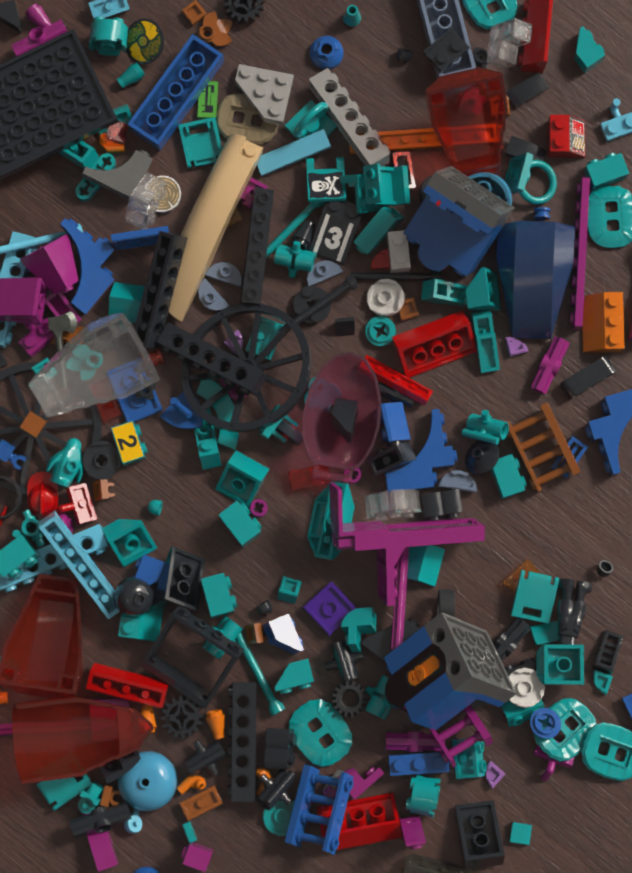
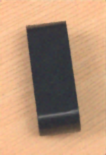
[560,355,617,400]

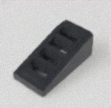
[592,630,624,675]

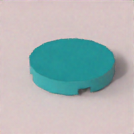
[263,798,295,836]

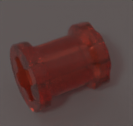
[141,348,165,371]

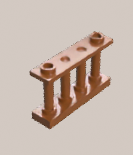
[507,402,581,492]

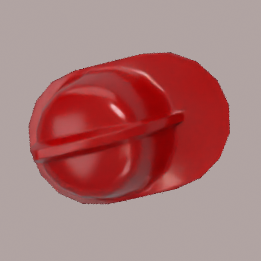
[27,471,58,517]

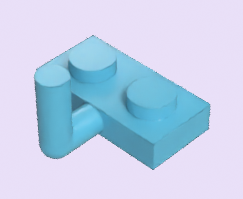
[88,0,130,18]
[600,98,632,142]

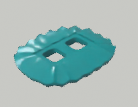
[462,0,518,30]
[588,186,632,248]
[533,698,596,762]
[289,699,352,767]
[581,722,632,781]

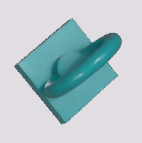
[285,100,338,140]
[504,153,557,205]

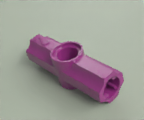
[11,19,67,56]
[531,336,570,395]
[385,731,445,752]

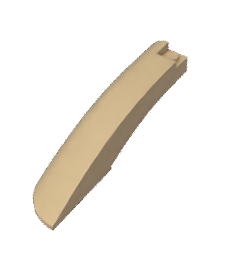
[168,134,263,322]

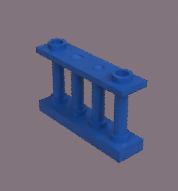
[285,765,354,855]

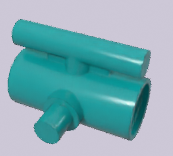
[274,241,317,278]
[462,410,509,445]
[12,510,45,548]
[202,616,243,660]
[365,675,402,720]

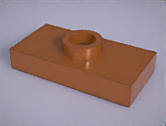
[179,785,223,821]

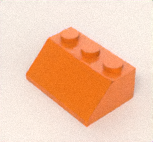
[582,292,624,353]

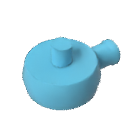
[124,809,142,834]

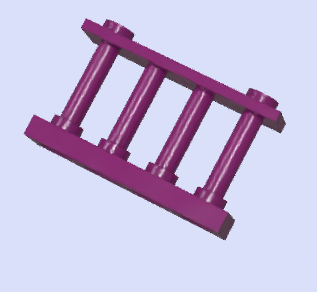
[410,696,493,767]

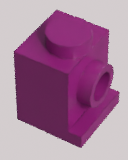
[241,177,268,210]

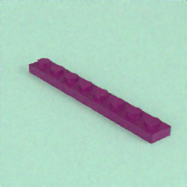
[569,177,590,330]

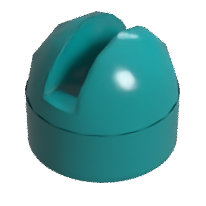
[148,500,163,516]

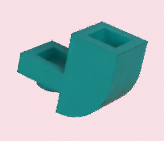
[341,607,377,653]

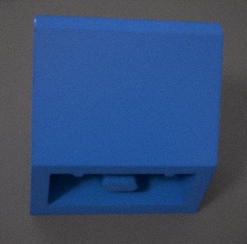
[376,402,411,447]

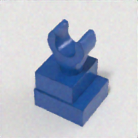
[0,439,26,470]

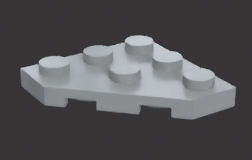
[235,64,294,126]

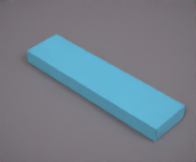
[257,129,331,177]

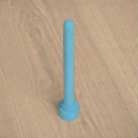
[0,224,83,254]

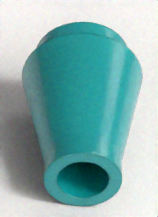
[343,5,361,27]
[117,63,145,88]

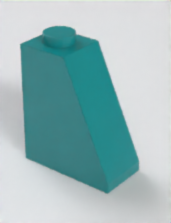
[354,206,405,255]

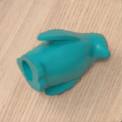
[46,438,83,488]

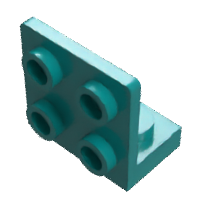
[340,174,384,213]

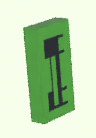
[197,81,218,119]

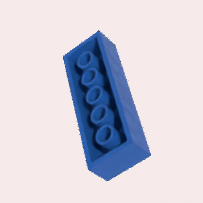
[127,34,224,151]

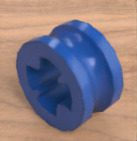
[534,207,551,221]

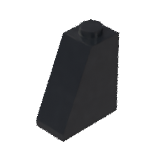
[361,618,420,664]

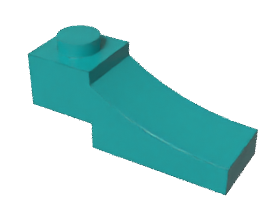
[470,310,500,373]

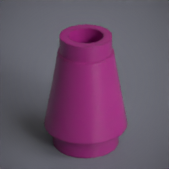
[25,3,52,28]

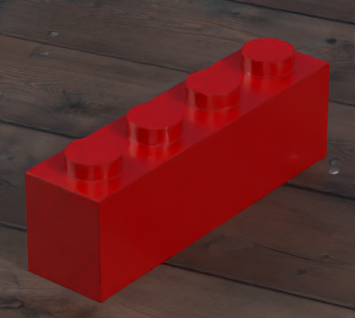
[86,663,169,708]

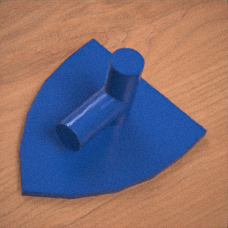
[160,391,203,429]

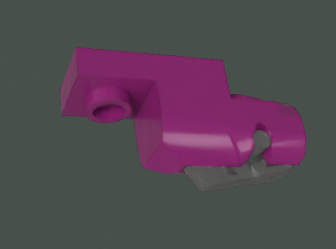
[322,767,384,800]

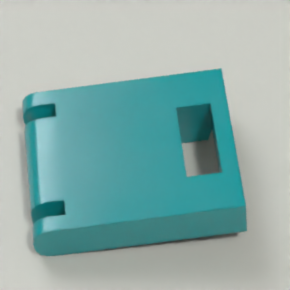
[179,117,222,169]
[510,570,559,624]
[32,751,93,811]

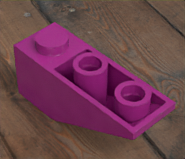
[399,815,426,849]

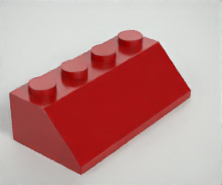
[518,0,553,74]
[392,310,477,378]
[316,793,402,852]

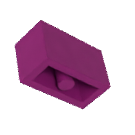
[181,842,214,872]

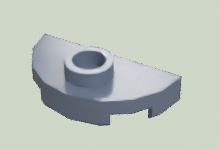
[307,260,343,286]
[205,262,242,288]
[198,278,230,311]
[438,470,477,493]

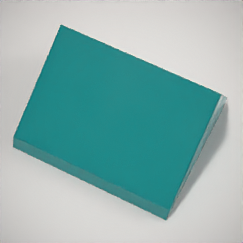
[108,282,145,323]
[407,545,445,587]

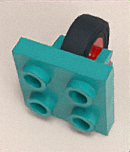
[258,403,304,446]

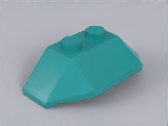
[307,481,355,560]

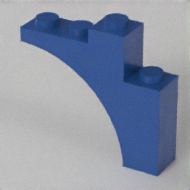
[59,218,115,315]
[585,389,632,476]
[385,409,457,494]

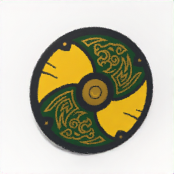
[126,19,164,64]

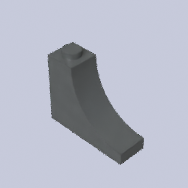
[80,150,153,201]

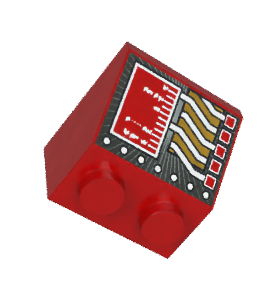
[547,115,585,158]

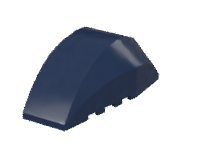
[496,221,575,340]

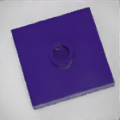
[303,581,357,636]

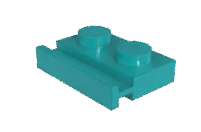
[245,316,284,361]

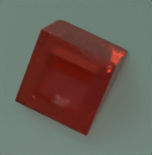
[106,120,128,145]

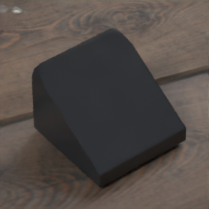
[335,317,355,336]

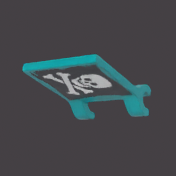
[306,157,346,202]

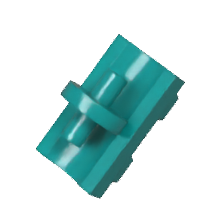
[78,781,104,814]

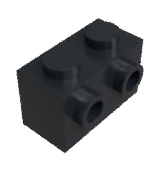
[368,441,416,477]

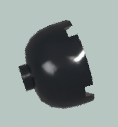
[113,577,154,617]

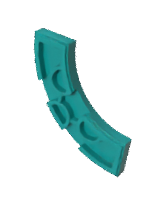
[196,379,239,450]

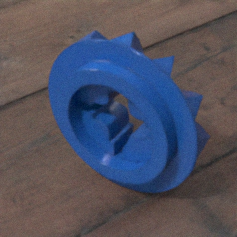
[529,708,561,740]

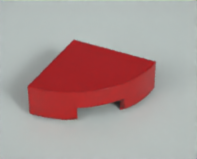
[371,249,390,270]

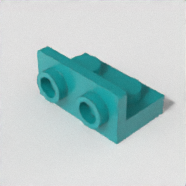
[452,738,486,779]

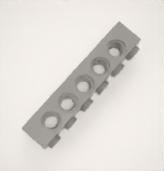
[309,68,391,166]

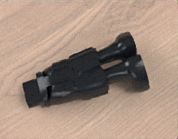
[557,579,592,645]

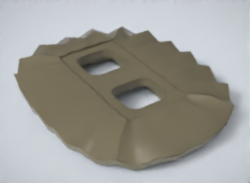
[216,94,279,145]

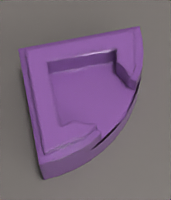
[224,329,243,357]
[505,337,528,357]
[485,761,505,789]

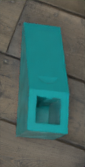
[194,408,222,470]

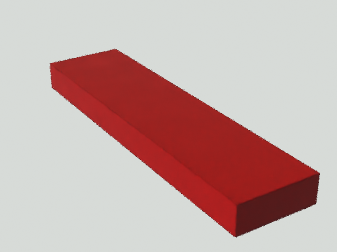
[358,355,433,406]

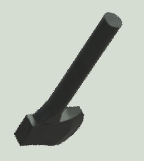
[48,311,77,389]

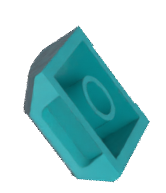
[536,644,584,685]

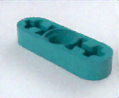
[75,153,116,201]

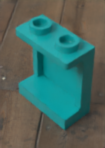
[363,164,410,206]

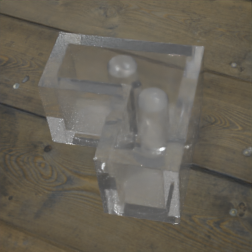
[487,18,532,68]
[125,172,168,229]
[364,489,421,521]

